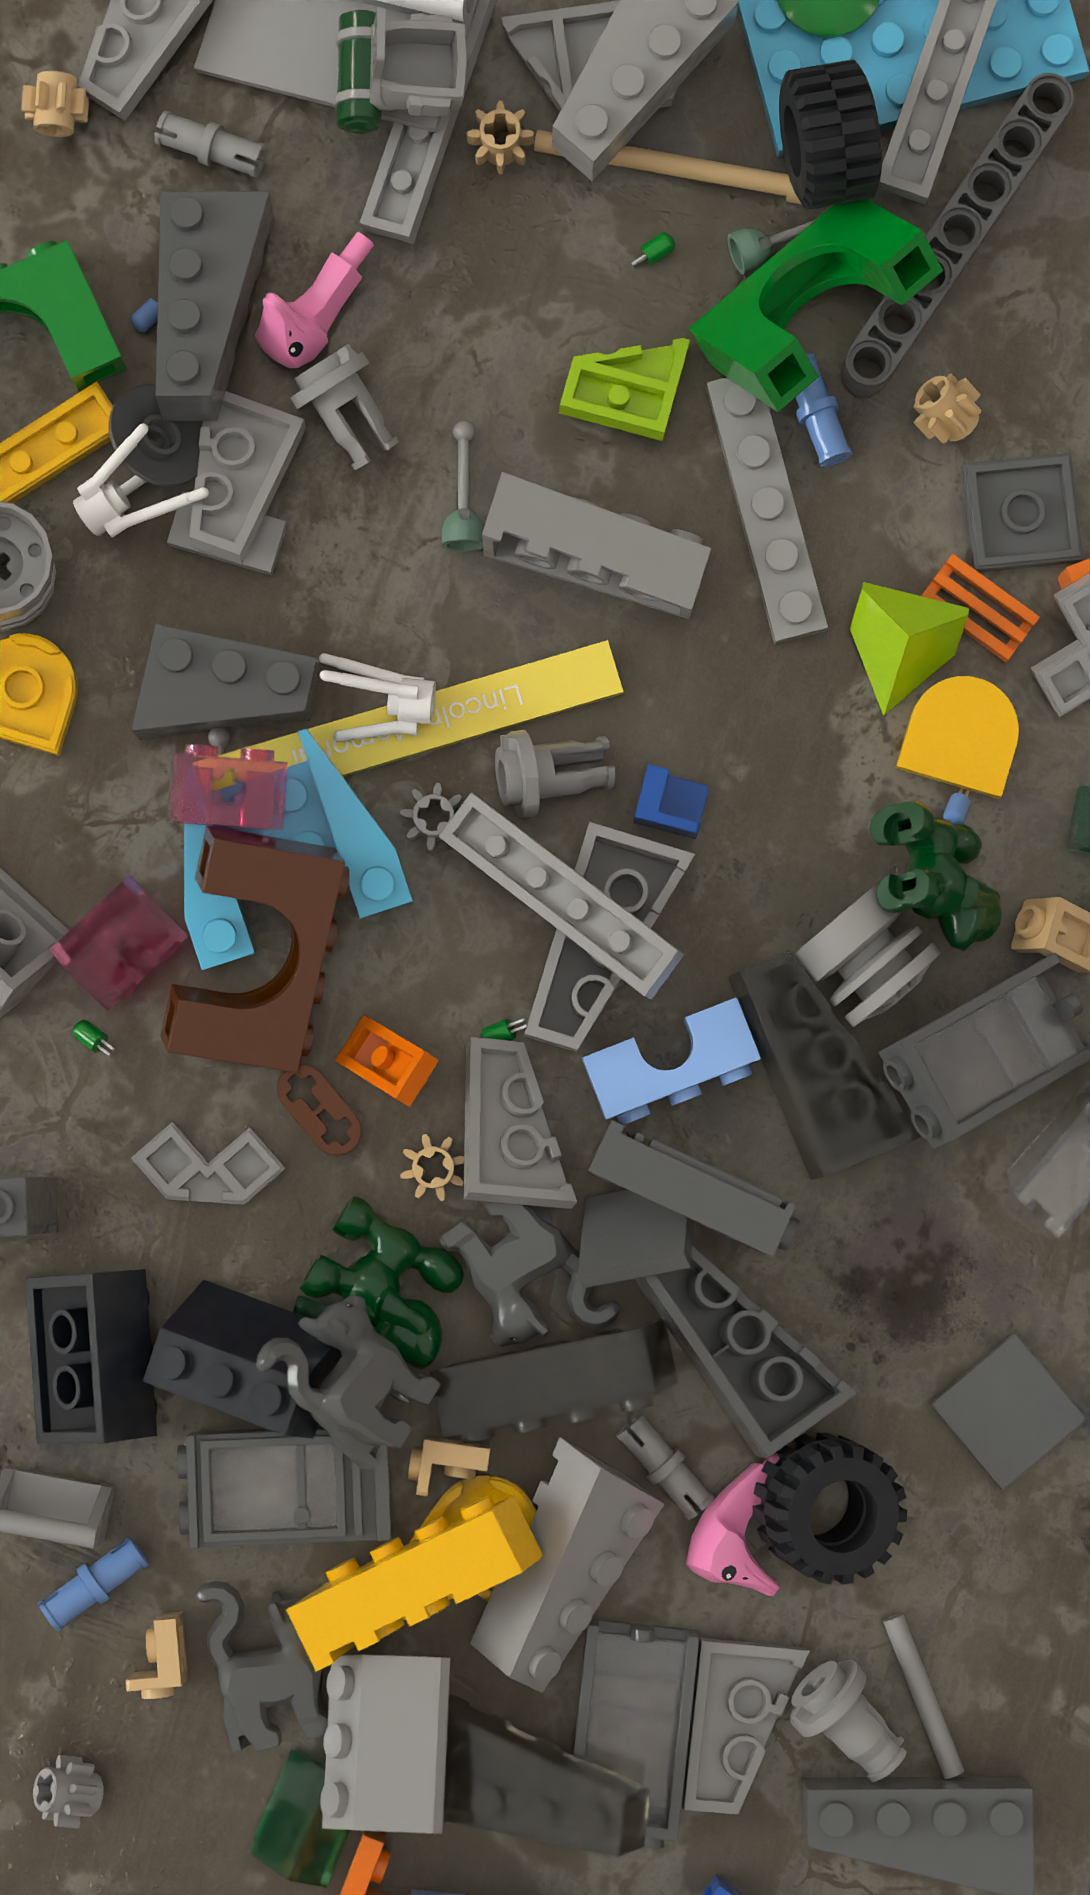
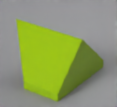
[850,582,969,716]

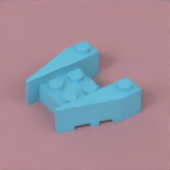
[184,729,413,970]

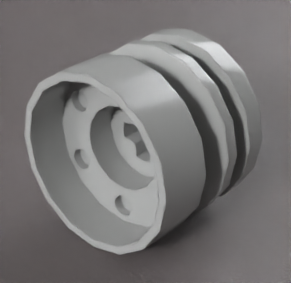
[0,502,57,632]
[792,881,941,1028]

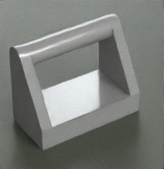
[0,1466,115,1549]

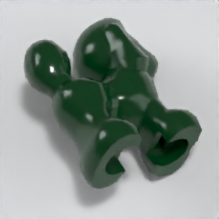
[869,801,1002,951]
[299,1196,464,1369]

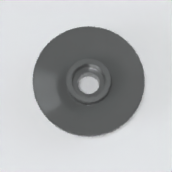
[108,384,203,487]

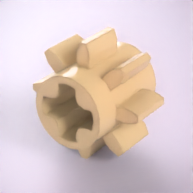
[21,71,89,137]
[467,101,534,174]
[913,374,981,444]
[400,1134,464,1201]

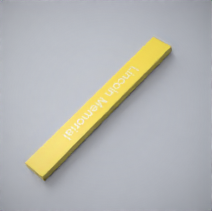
[191,640,623,794]

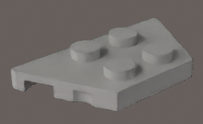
[501,0,677,112]

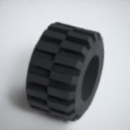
[779,59,882,210]
[752,1432,907,1585]

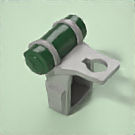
[334,7,467,134]

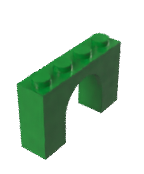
[688,199,943,412]
[0,240,127,392]

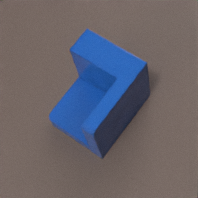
[633,764,709,839]

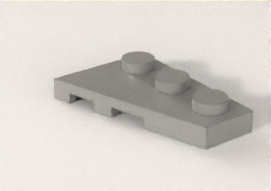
[681,1638,810,1814]

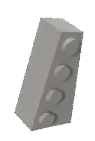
[552,0,739,181]
[482,472,711,619]
[525,822,695,1053]
[470,1437,664,1693]

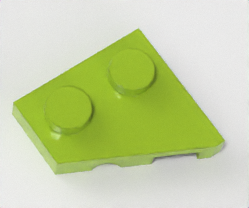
[559,338,690,441]

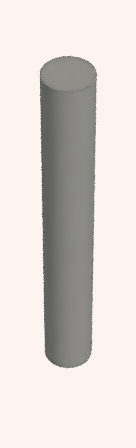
[883,1613,965,1779]

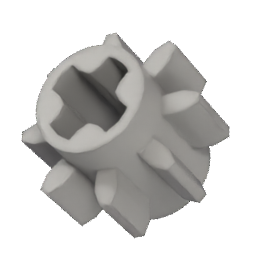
[400,783,463,853]
[33,1755,104,1829]

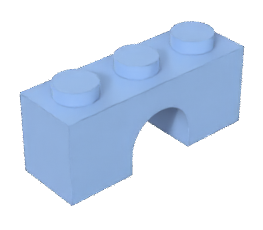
[582,997,761,1125]

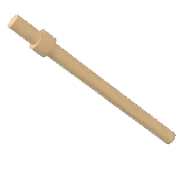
[534,130,802,205]

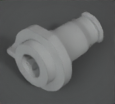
[290,344,400,470]
[495,730,615,818]
[790,1660,907,1782]

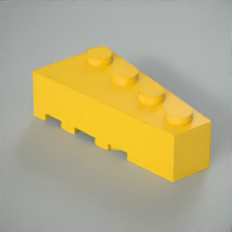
[286,1495,544,1671]

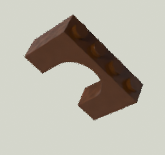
[160,825,350,1073]

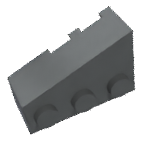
[132,624,321,740]

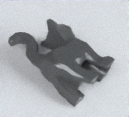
[438,1202,620,1347]
[257,1295,441,1469]
[195,1581,329,1752]

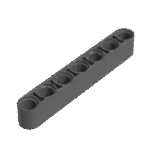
[841,73,1074,398]

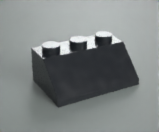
[26,1269,157,1444]
[143,1280,342,1439]

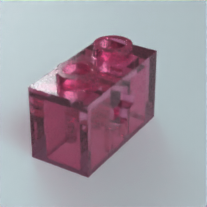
[167,744,288,831]
[49,874,188,1011]

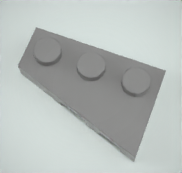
[78,0,213,121]
[189,391,306,565]
[464,1037,577,1209]

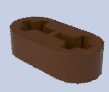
[277,1064,363,1156]

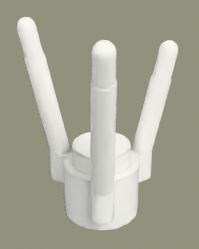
[73,423,209,538]
[319,653,436,741]

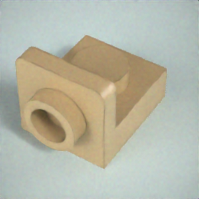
[1011,897,1090,973]
[408,1435,491,1496]
[126,1611,189,1699]

